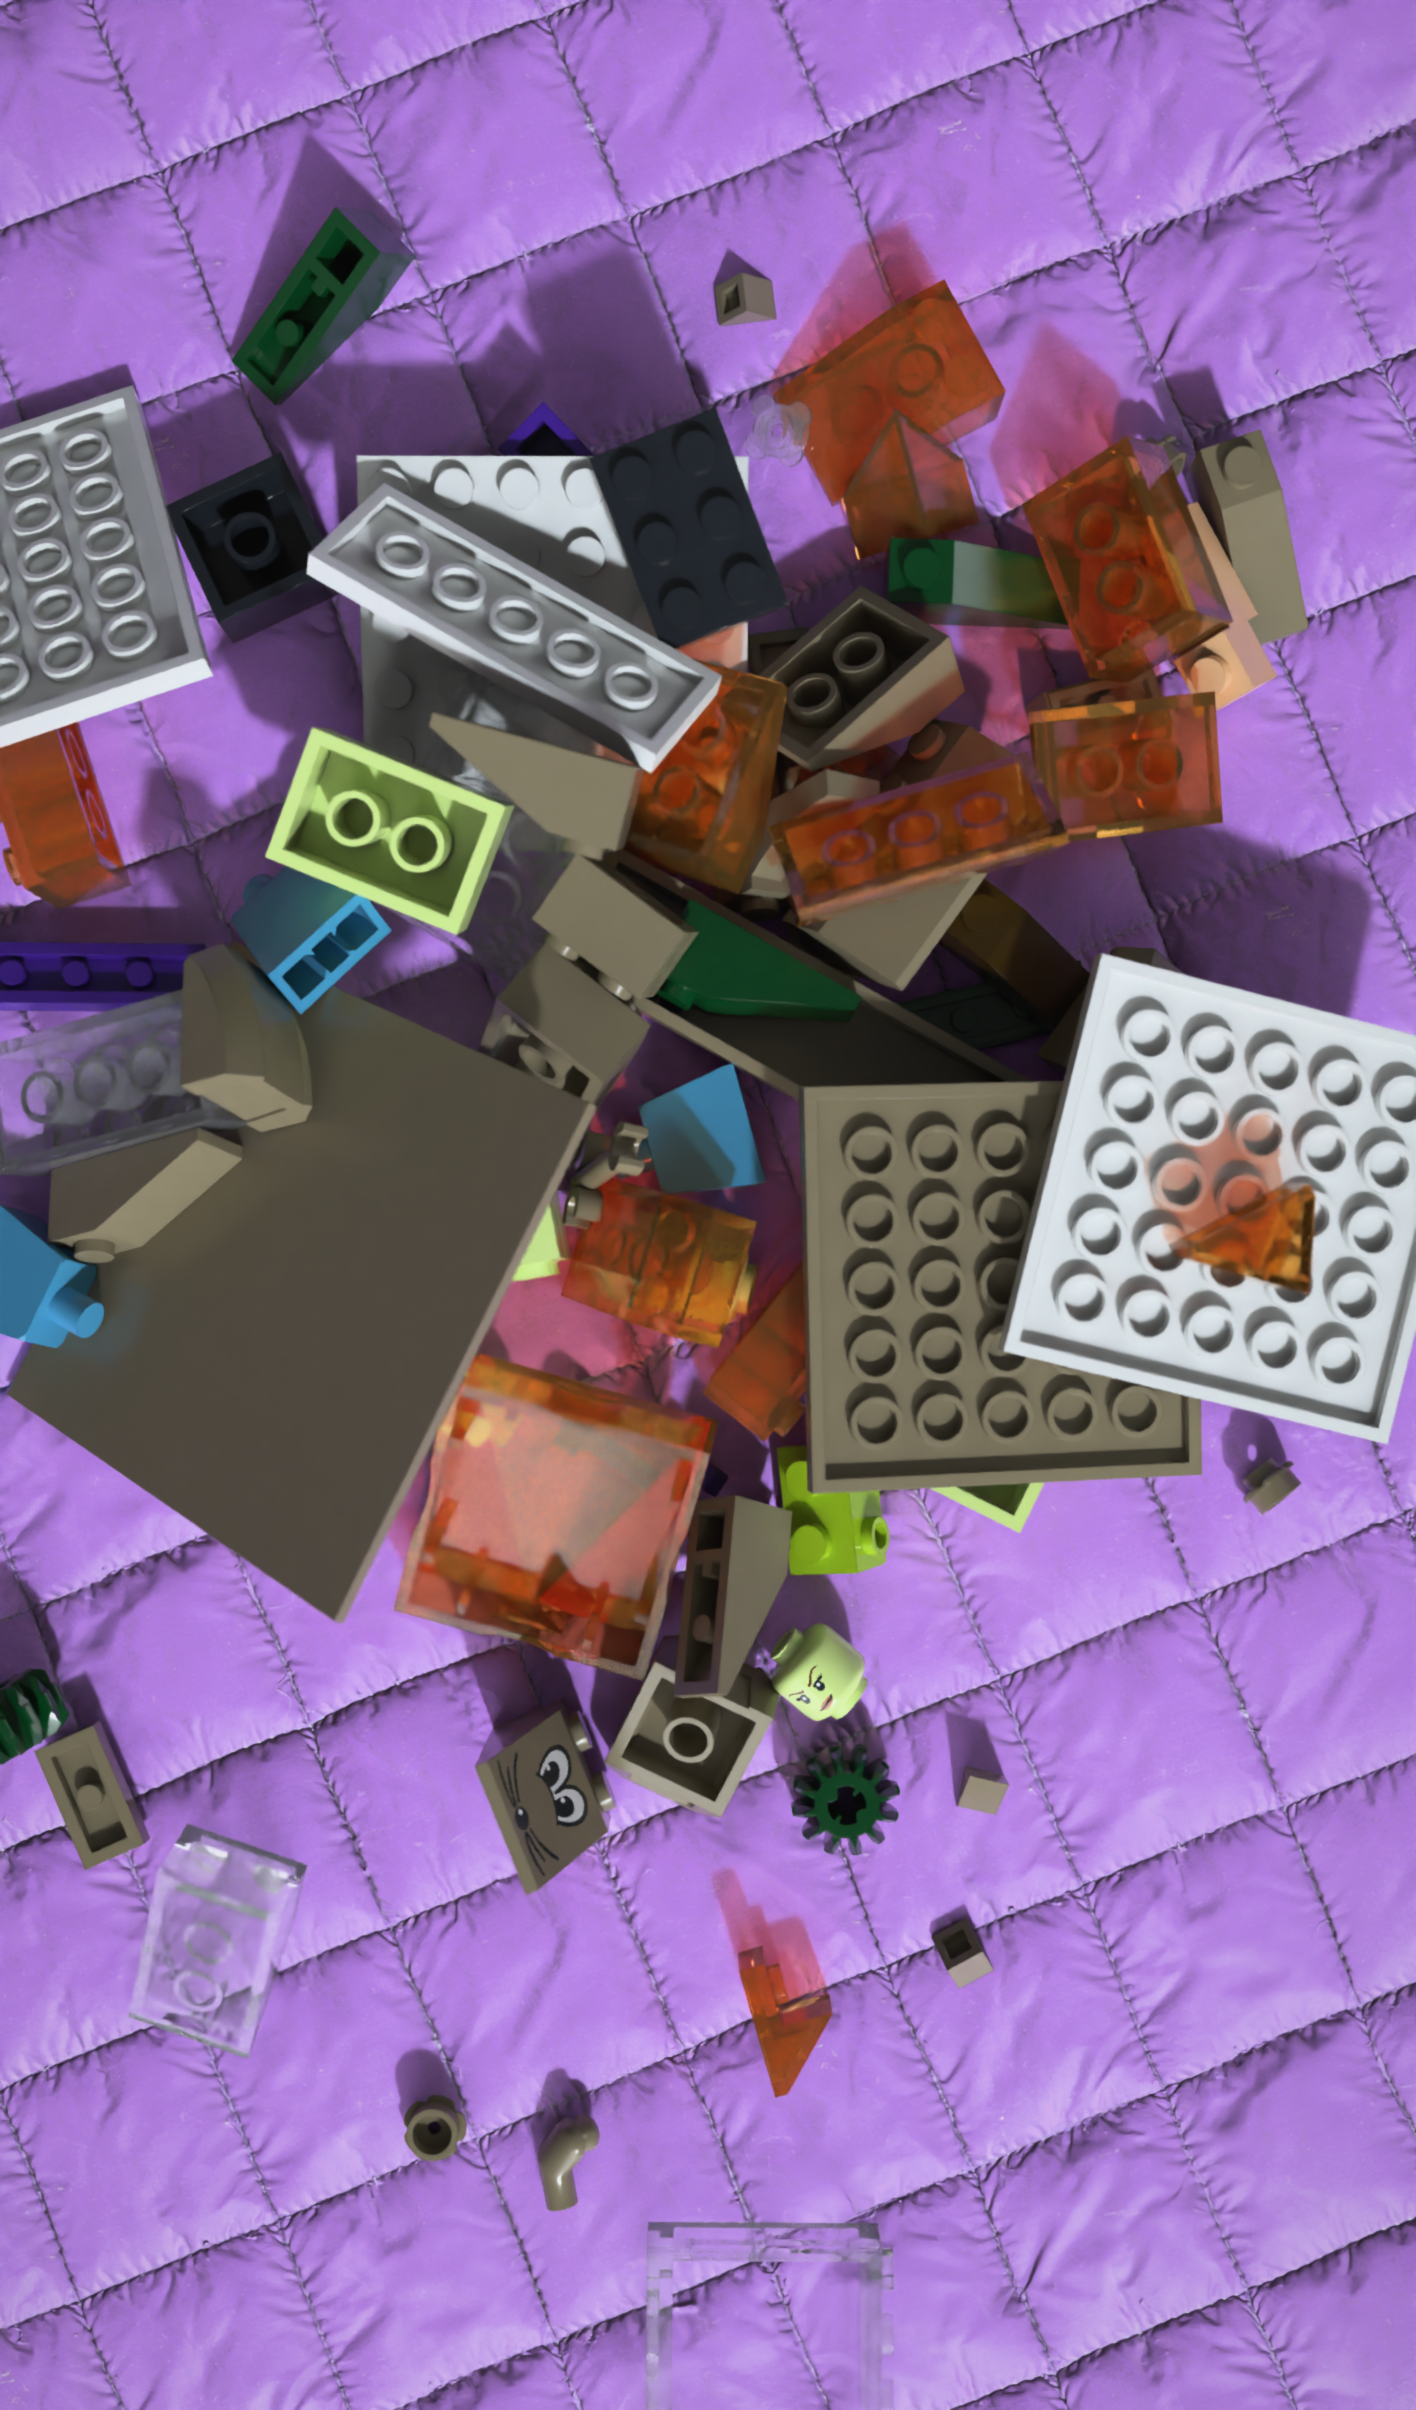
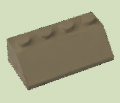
[782,719,1053,991]

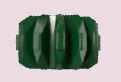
[0,1668,69,1765]
[791,1742,900,1855]

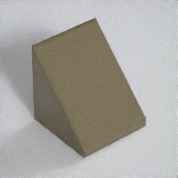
[714,272,777,326]
[957,1766,1009,1815]
[931,1918,994,1989]

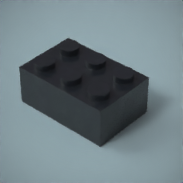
[589,407,788,650]

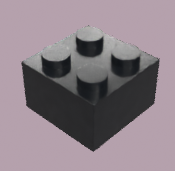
[166,452,341,644]

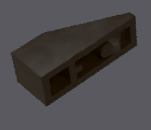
[938,878,1090,1033]

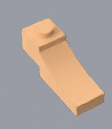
[1137,501,1277,717]

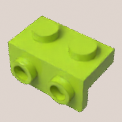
[777,1444,889,1575]

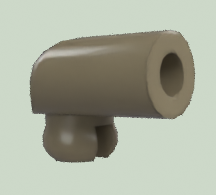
[538,2114,600,2211]

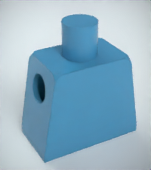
[231,866,392,1014]
[617,1063,766,1195]
[0,1204,104,1348]

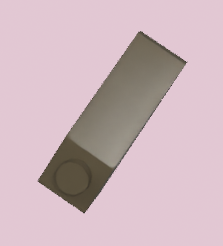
[1184,429,1309,646]
[47,1127,243,1263]
[673,1495,792,1698]

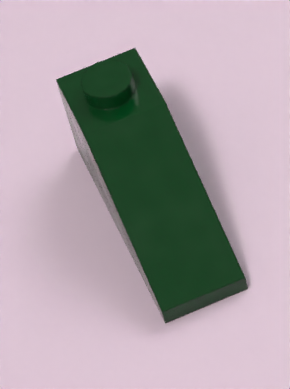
[231,207,415,405]
[883,538,1074,629]
[657,898,862,1022]

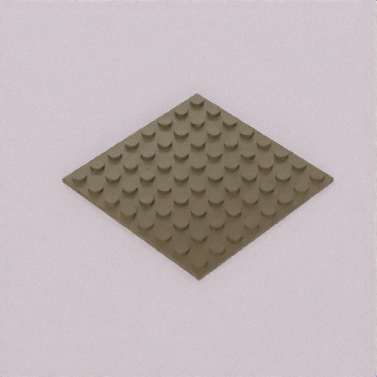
[7,940,597,1623]

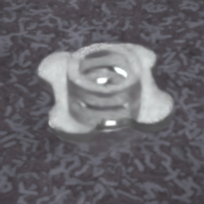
[744,395,812,467]

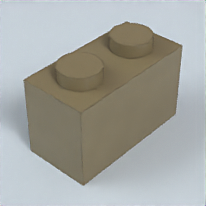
[532,854,699,1001]

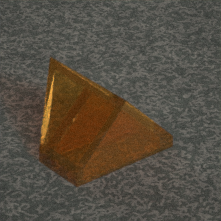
[841,408,979,560]
[1169,1182,1316,1295]

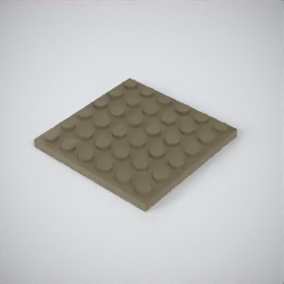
[799,1081,1202,1494]

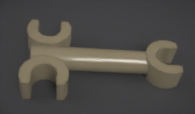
[563,1121,649,1230]

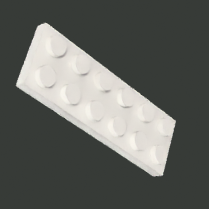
[307,483,722,773]

